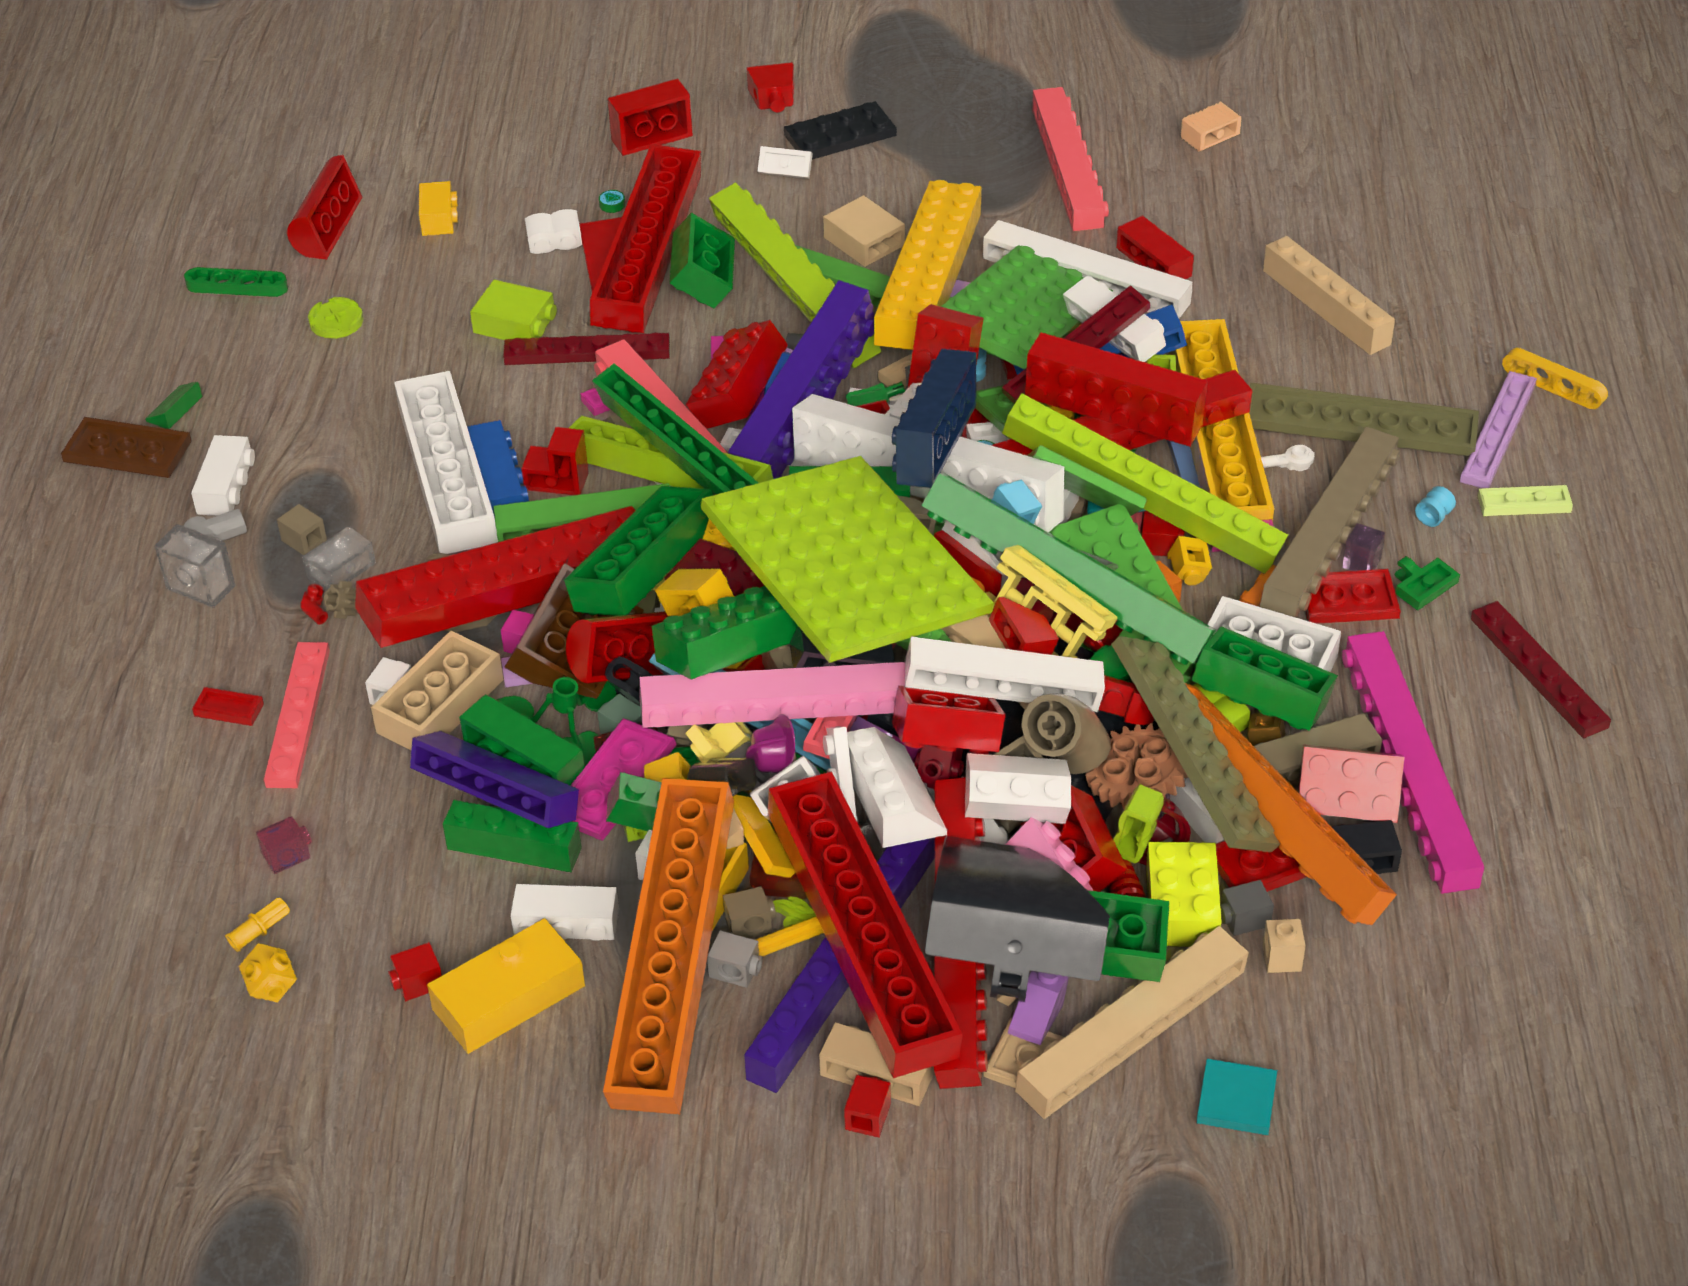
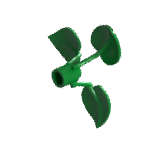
[496,677,617,767]

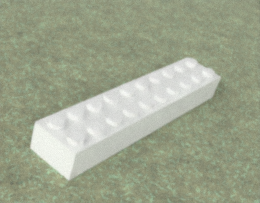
[792,394,1064,532]

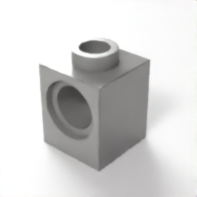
[707,931,763,988]

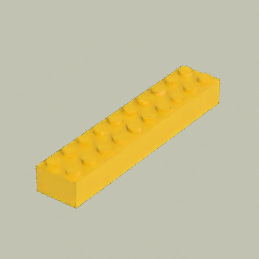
[874,180,982,350]
[1168,319,1274,522]

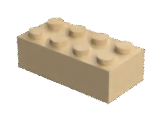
[371,631,504,750]

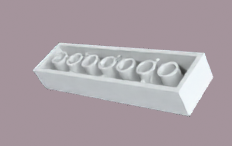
[394,371,498,554]

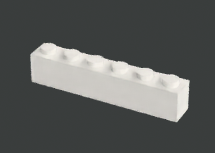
[905,637,1105,712]

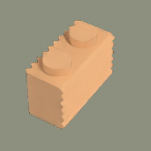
[1181,101,1241,152]

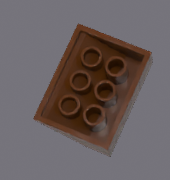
[505,563,644,699]

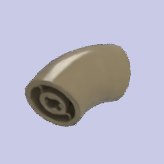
[1022,693,1111,774]

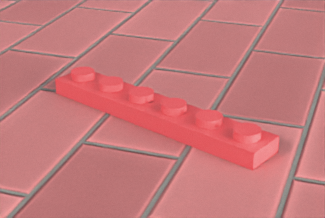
[264,642,330,788]

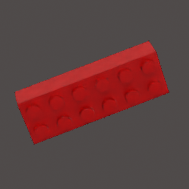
[1025,332,1208,447]

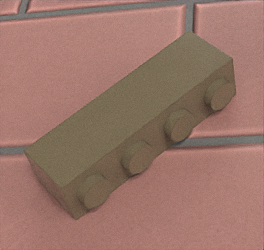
[1254,713,1382,787]

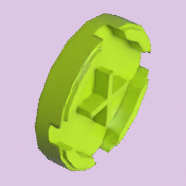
[308,297,364,339]

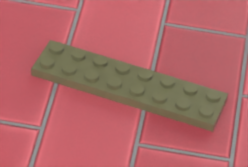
[1249,382,1479,456]
[1111,636,1280,852]

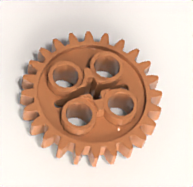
[1086,723,1189,810]

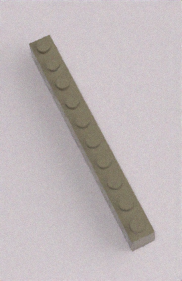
[1260,427,1400,618]

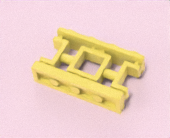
[986,545,1118,658]

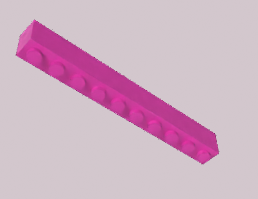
[1342,631,1484,894]

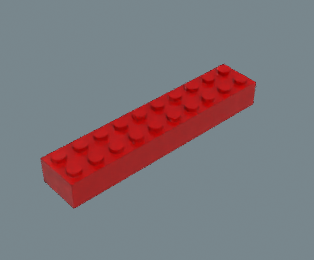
[590,144,701,333]
[355,506,635,648]
[768,771,963,1078]

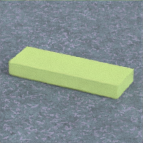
[1478,485,1573,516]

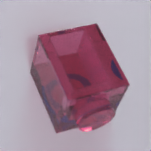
[256,816,312,874]

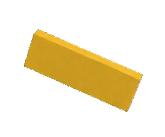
[732,794,795,878]

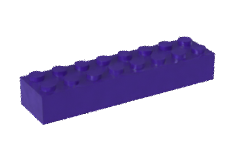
[728,280,874,478]

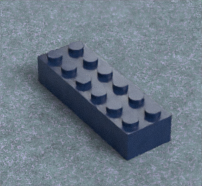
[892,349,976,488]

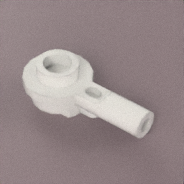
[1261,445,1315,471]

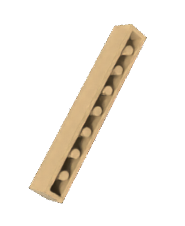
[1015,926,1249,1119]

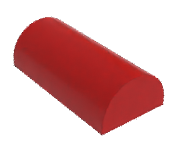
[287,155,363,260]
[566,611,668,683]

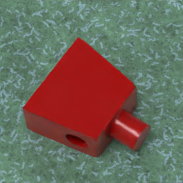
[746,62,794,112]

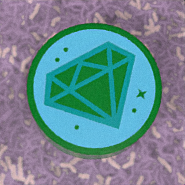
[599,190,625,213]

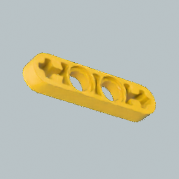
[1502,348,1608,409]

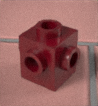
[915,745,965,790]

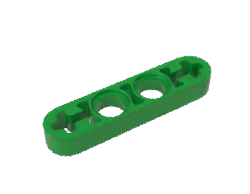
[184,267,288,297]

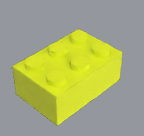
[1146,842,1222,947]

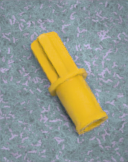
[225,898,290,952]

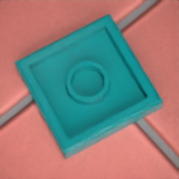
[1197,1059,1278,1135]

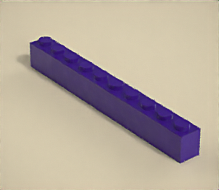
[744,838,935,1093]

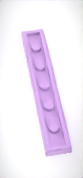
[1460,371,1537,488]

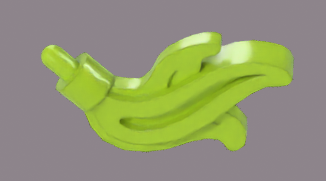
[773,896,816,928]

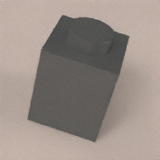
[1220,880,1274,936]

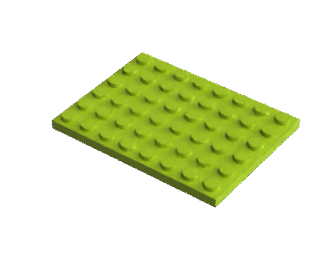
[701,456,994,663]

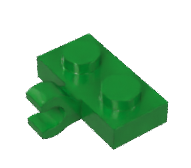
[1394,556,1461,611]

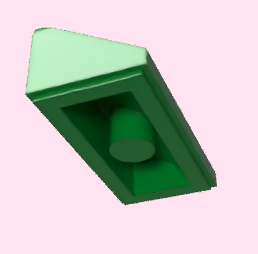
[145,382,202,429]

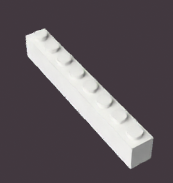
[983,220,1193,318]

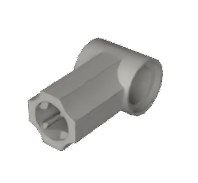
[183,509,247,555]

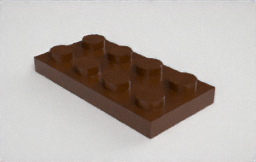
[61,417,192,478]

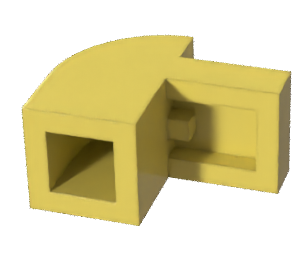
[685,722,752,772]

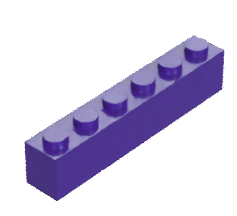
[410,731,579,828]

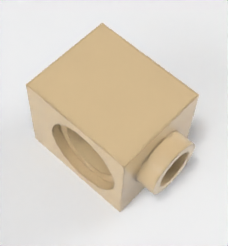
[1263,919,1306,973]

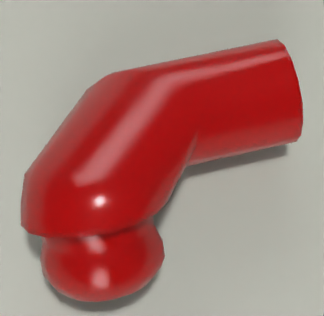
[300,584,328,625]

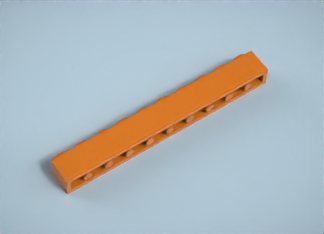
[1185,683,1397,925]

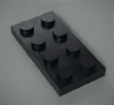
[784,101,897,160]

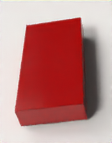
[192,687,264,726]

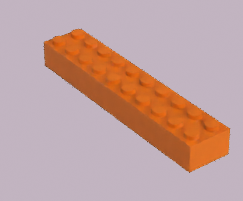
[603,778,734,1115]

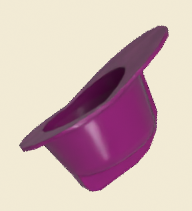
[744,714,795,773]

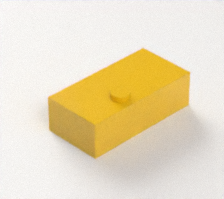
[427,918,585,1054]

